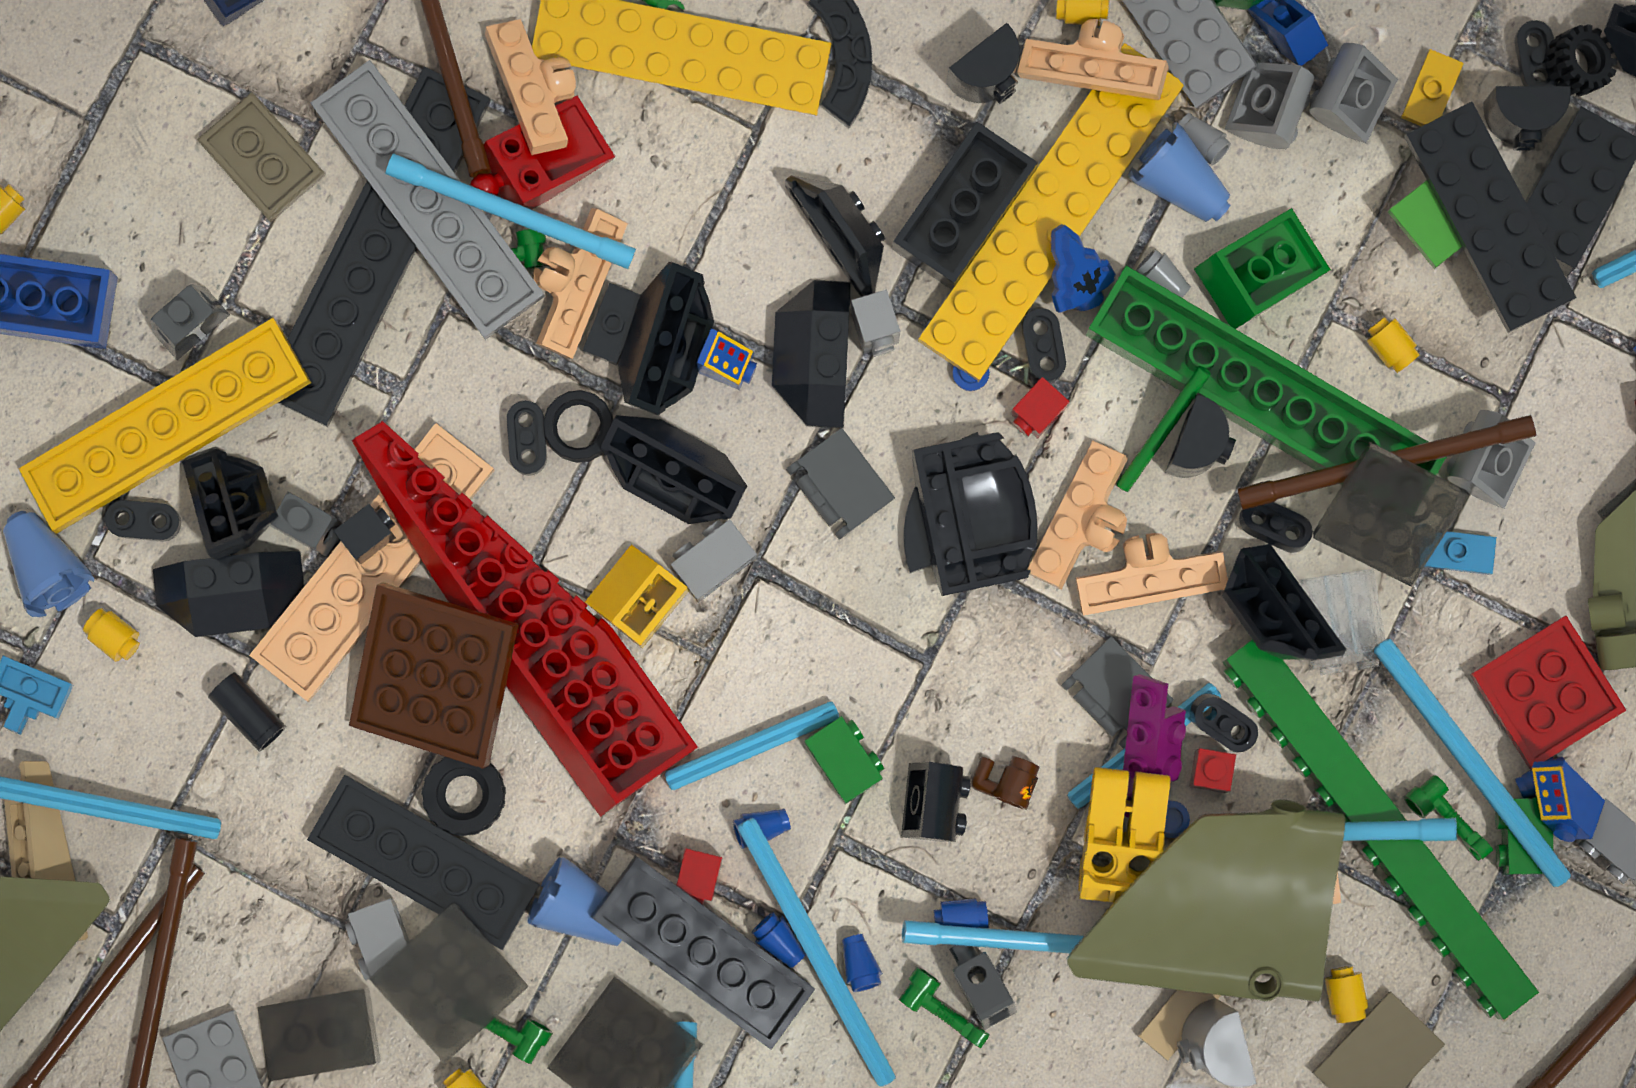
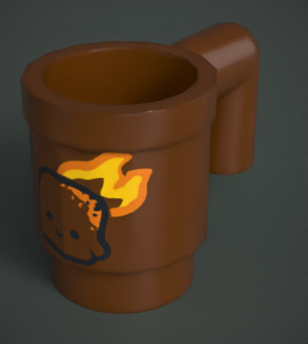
[971,756,1040,810]

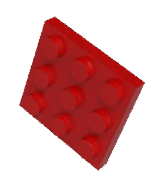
[1470,616,1626,769]

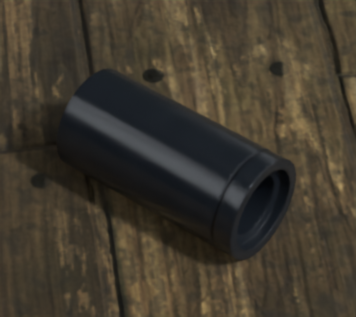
[208,672,286,752]

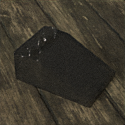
[257,988,381,1081]

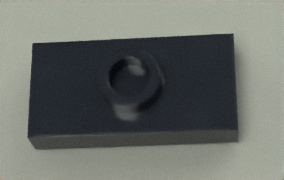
[582,283,640,366]

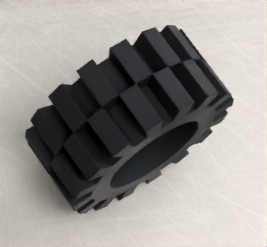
[1546,24,1618,96]

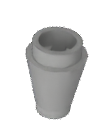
[1178,113,1231,165]
[1136,249,1191,298]

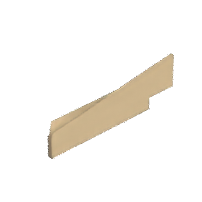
[4,761,88,941]

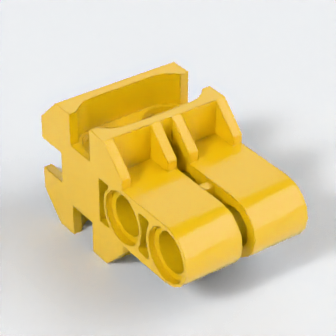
[1078,767,1170,903]

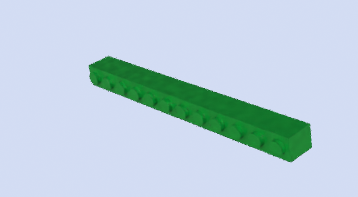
[1223,640,1539,1020]

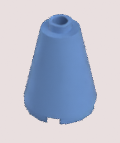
[1127,122,1230,222]
[3,511,94,617]
[527,857,624,946]

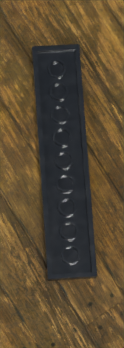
[278,66,491,427]

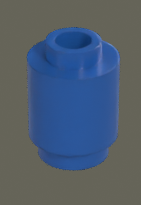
[934,898,989,928]

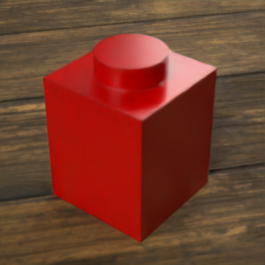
[1011,377,1070,439]
[1189,748,1236,793]
[676,848,723,905]

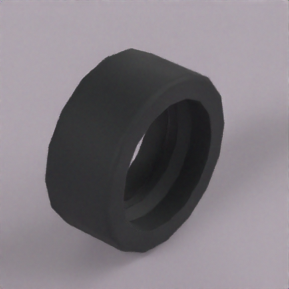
[543,390,613,463]

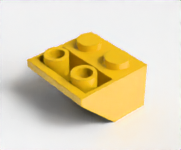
[585,545,689,649]

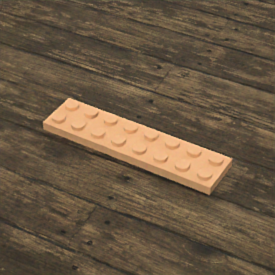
[249,423,495,702]

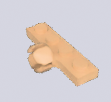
[485,19,576,155]
[1017,19,1169,100]
[533,208,628,359]
[1027,441,1128,590]
[1075,533,1228,616]

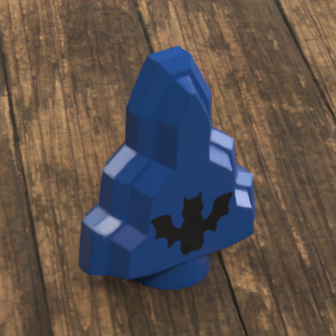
[1051,224,1116,313]

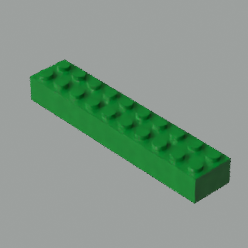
[1085,266,1447,522]

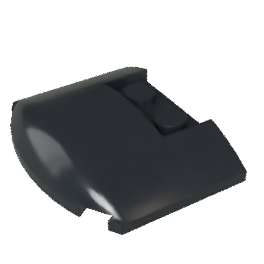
[912,432,1038,596]

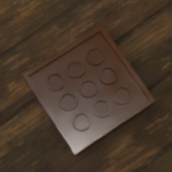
[349,582,519,769]

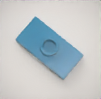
[1417,529,1497,575]

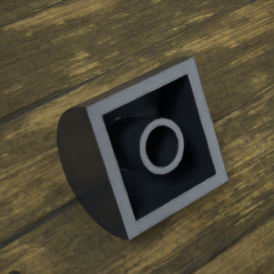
[946,23,1020,104]
[1483,86,1571,151]
[1165,394,1236,478]
[901,762,970,842]

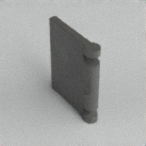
[786,428,895,540]
[1061,637,1174,749]

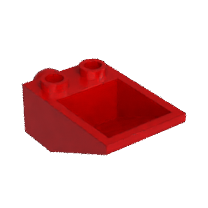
[470,95,615,210]

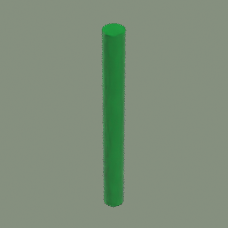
[1117,366,1211,492]

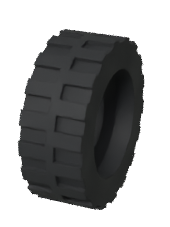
[421,757,506,836]

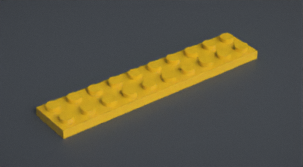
[918,43,1184,382]

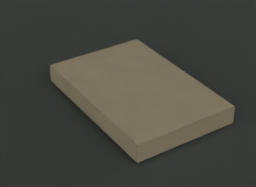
[197,92,326,223]
[1312,991,1445,1088]

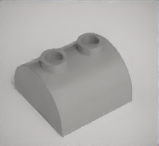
[1310,43,1398,143]
[1225,62,1315,149]
[1447,410,1536,508]
[1177,998,1257,1088]

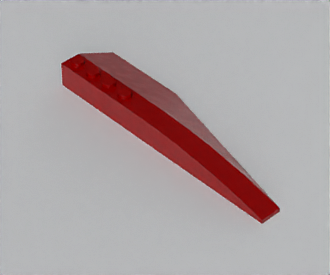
[352,421,698,817]

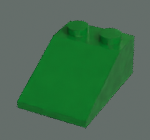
[1194,208,1331,329]

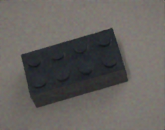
[1525,106,1636,276]
[892,121,1038,290]

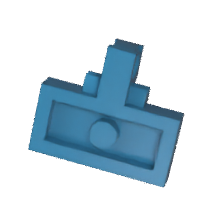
[0,656,74,735]

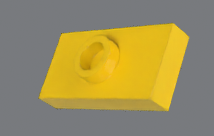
[1401,49,1464,127]

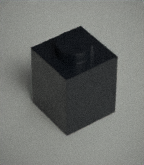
[333,504,396,564]

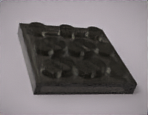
[1313,442,1469,587]
[368,902,529,1064]
[547,977,704,1088]

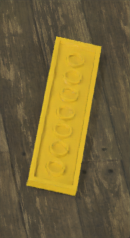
[532,0,832,116]
[18,318,311,533]

